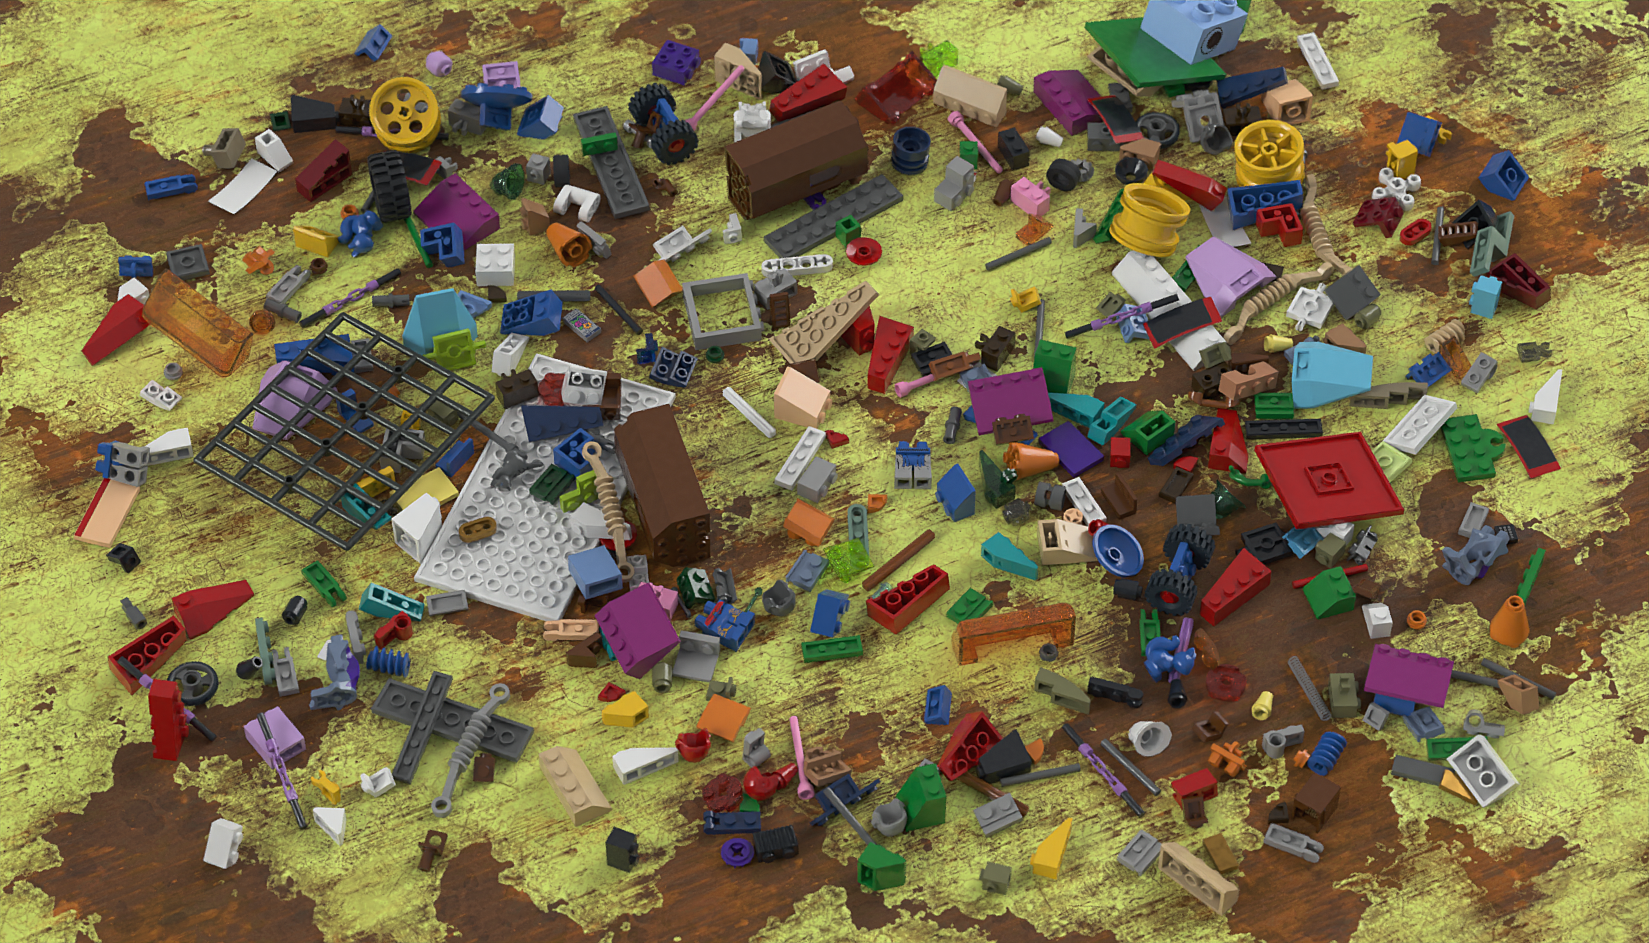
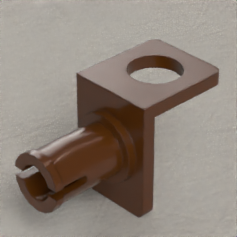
[628,110,662,149]
[417,829,448,872]

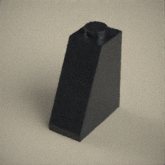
[290,95,340,133]
[976,729,1032,784]

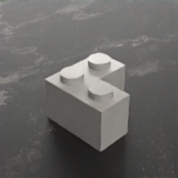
[934,156,975,211]
[380,428,425,473]

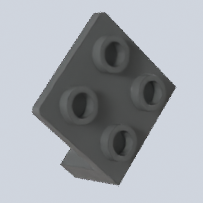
[1176,494,1220,535]

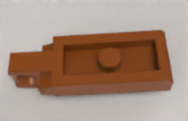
[928,351,981,381]

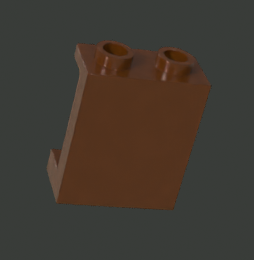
[582,373,622,421]

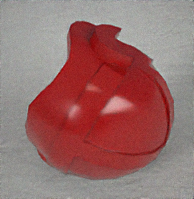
[675,728,711,763]
[743,766,778,800]

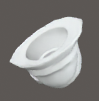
[1128,721,1172,756]

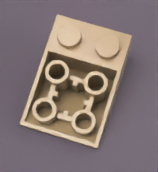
[714,43,762,100]
[1037,519,1098,565]

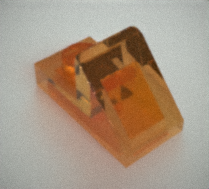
[1016,213,1054,246]
[1439,336,1471,378]

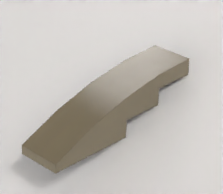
[1350,382,1428,409]

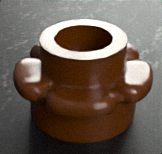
[310,258,328,275]

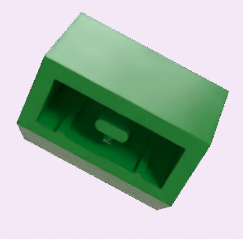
[1120,410,1176,455]
[858,842,906,891]

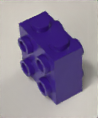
[652,40,701,85]

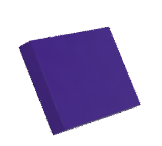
[1038,421,1104,478]

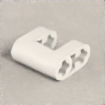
[553,184,600,222]

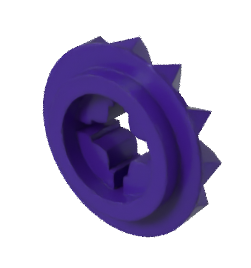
[721,838,754,868]

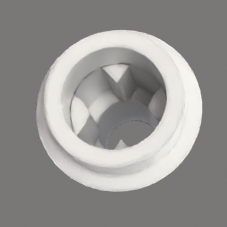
[1036,126,1064,148]

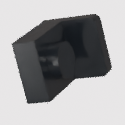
[106,543,141,573]

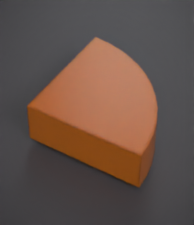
[868,494,887,513]
[1025,738,1044,765]

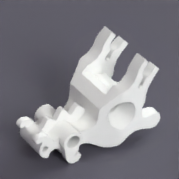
[734,101,771,142]

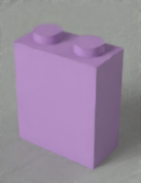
[244,706,306,769]

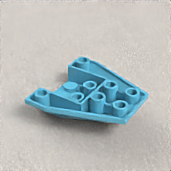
[402,288,478,355]
[1292,342,1373,409]

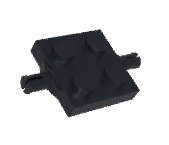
[1235,522,1293,565]

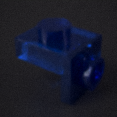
[636,333,658,364]

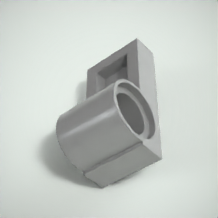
[1461,352,1498,394]
[1463,709,1505,738]
[1262,725,1304,759]
[742,728,771,768]

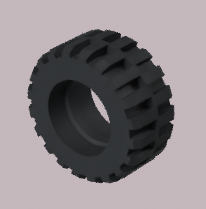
[367,150,412,223]

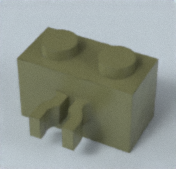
[1328,673,1361,718]

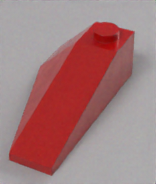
[1152,160,1227,211]
[81,294,156,366]
[1208,408,1249,474]
[171,580,254,640]
[937,711,1003,781]

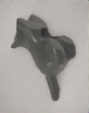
[490,450,544,491]

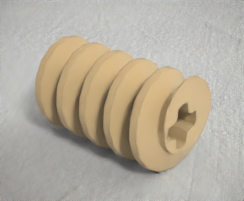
[1424,319,1465,355]

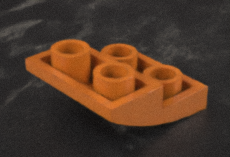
[696,693,751,743]

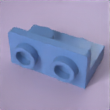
[1116,304,1149,343]

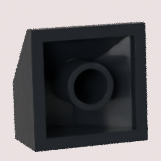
[758,51,797,95]
[1452,200,1498,249]

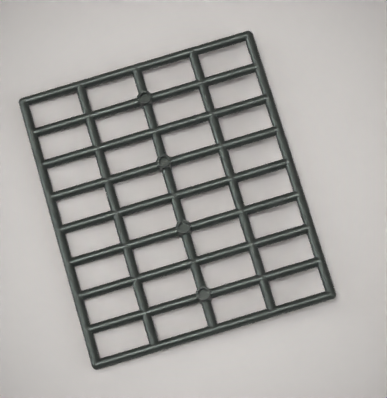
[193,312,495,551]

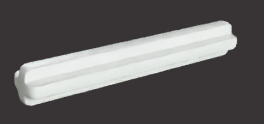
[723,387,776,438]

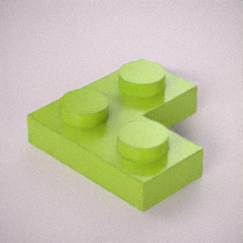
[560,470,598,513]

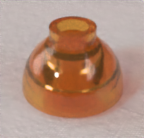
[249,309,275,334]

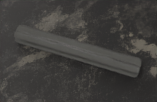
[517,290,590,301]

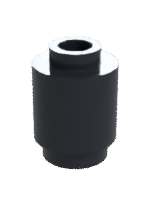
[1113,578,1143,601]
[282,596,308,625]

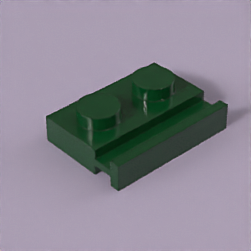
[529,463,575,505]

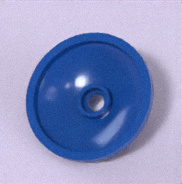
[1092,525,1144,578]

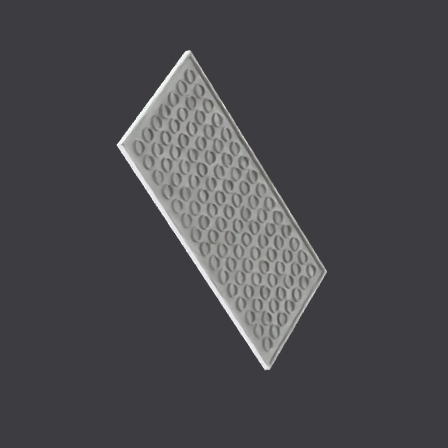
[414,353,676,621]

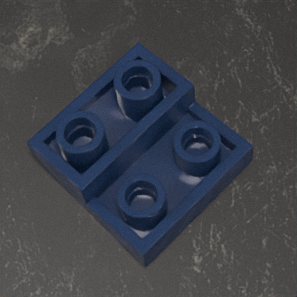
[648,347,698,388]

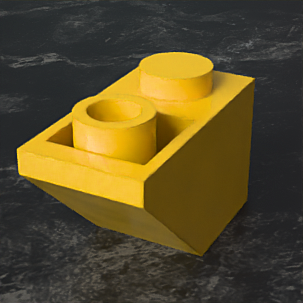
[602,691,649,728]

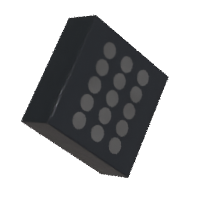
[1494,524,1518,545]

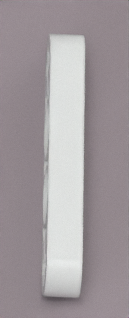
[761,254,833,277]

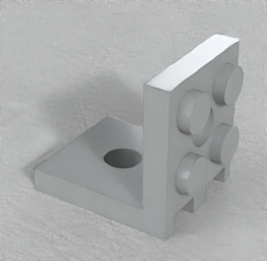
[1171,90,1224,142]

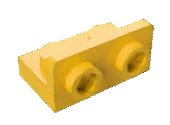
[357,466,395,497]

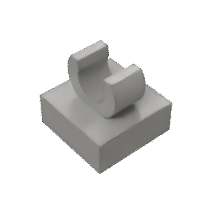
[435,156,457,179]
[1363,702,1390,731]

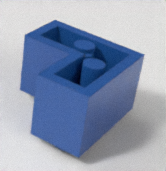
[420,223,465,267]
[553,428,595,480]
[810,589,850,638]

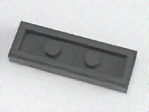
[1391,755,1455,786]

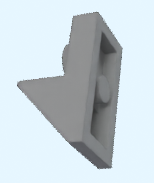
[1073,208,1097,248]

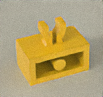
[1386,139,1418,180]

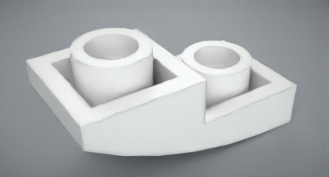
[140,380,182,411]
[627,555,649,591]

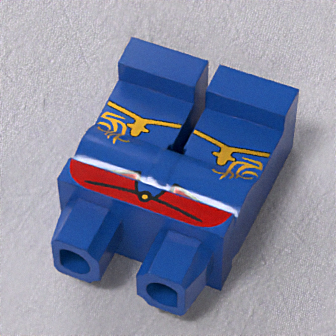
[695,600,755,652]

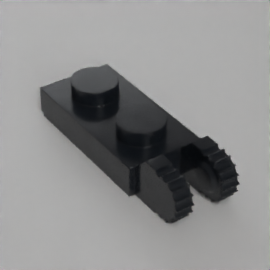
[1087,676,1143,708]

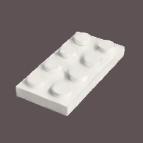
[1383,395,1457,455]

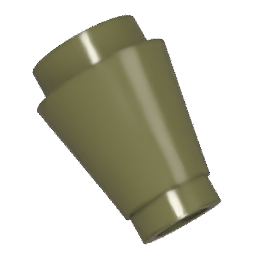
[997,75,1024,96]

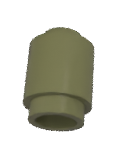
[1354,304,1381,329]
[652,662,672,693]

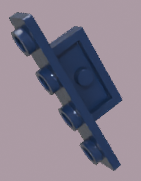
[810,773,881,826]

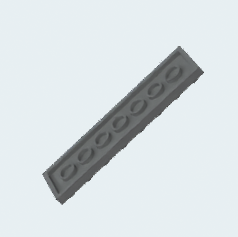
[573,106,650,219]
[764,174,903,258]
[371,678,534,763]

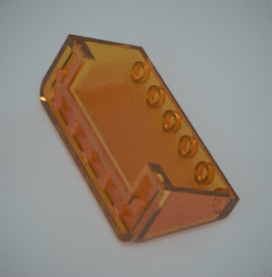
[142,268,253,377]
[951,603,1076,666]

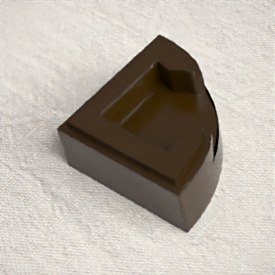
[488,285,507,303]
[1268,802,1289,824]

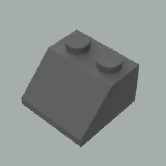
[1324,265,1381,320]

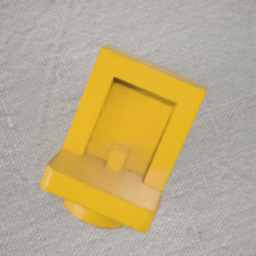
[1010,286,1041,313]

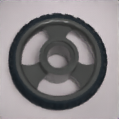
[1136,112,1180,149]
[167,661,219,707]

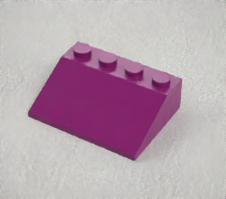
[1033,70,1104,136]
[413,173,500,250]
[968,367,1054,436]
[595,583,681,679]
[1364,644,1454,708]

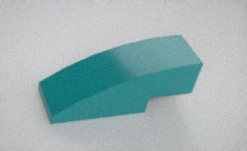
[1087,396,1136,445]

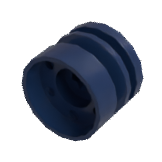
[891,127,931,175]

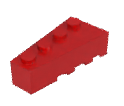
[769,64,847,122]
[107,615,187,696]
[148,679,189,761]

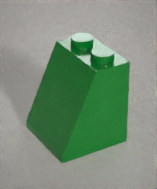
[1033,339,1077,394]
[895,763,947,832]

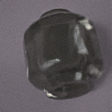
[1002,498,1032,527]

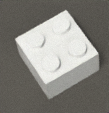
[475,244,515,286]

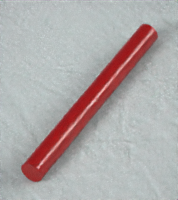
[1292,564,1368,589]

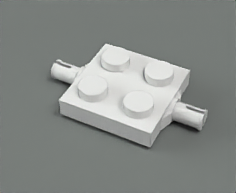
[1286,283,1334,331]

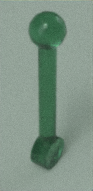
[745,587,763,613]

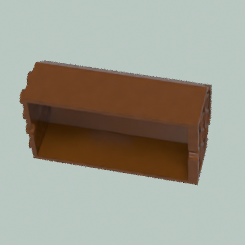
[724,101,869,221]
[614,404,710,567]

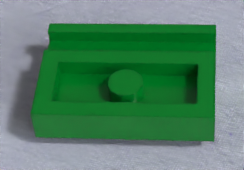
[1254,393,1294,419]
[946,588,993,631]

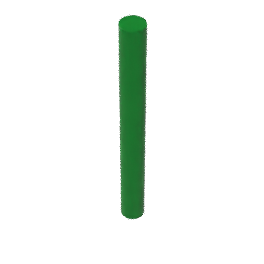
[404,217,433,268]

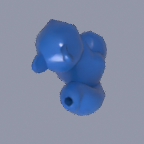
[338,210,383,257]
[1144,635,1196,683]

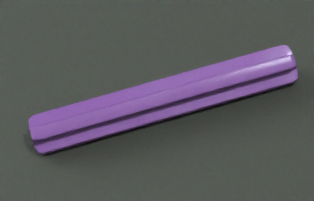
[1168,617,1194,683]

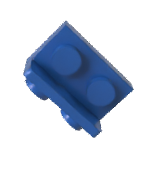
[1405,352,1452,387]

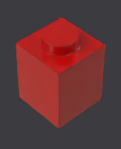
[1110,437,1130,468]

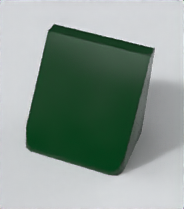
[270,111,291,132]

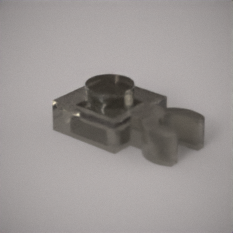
[1517,341,1552,363]

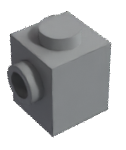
[526,154,551,185]

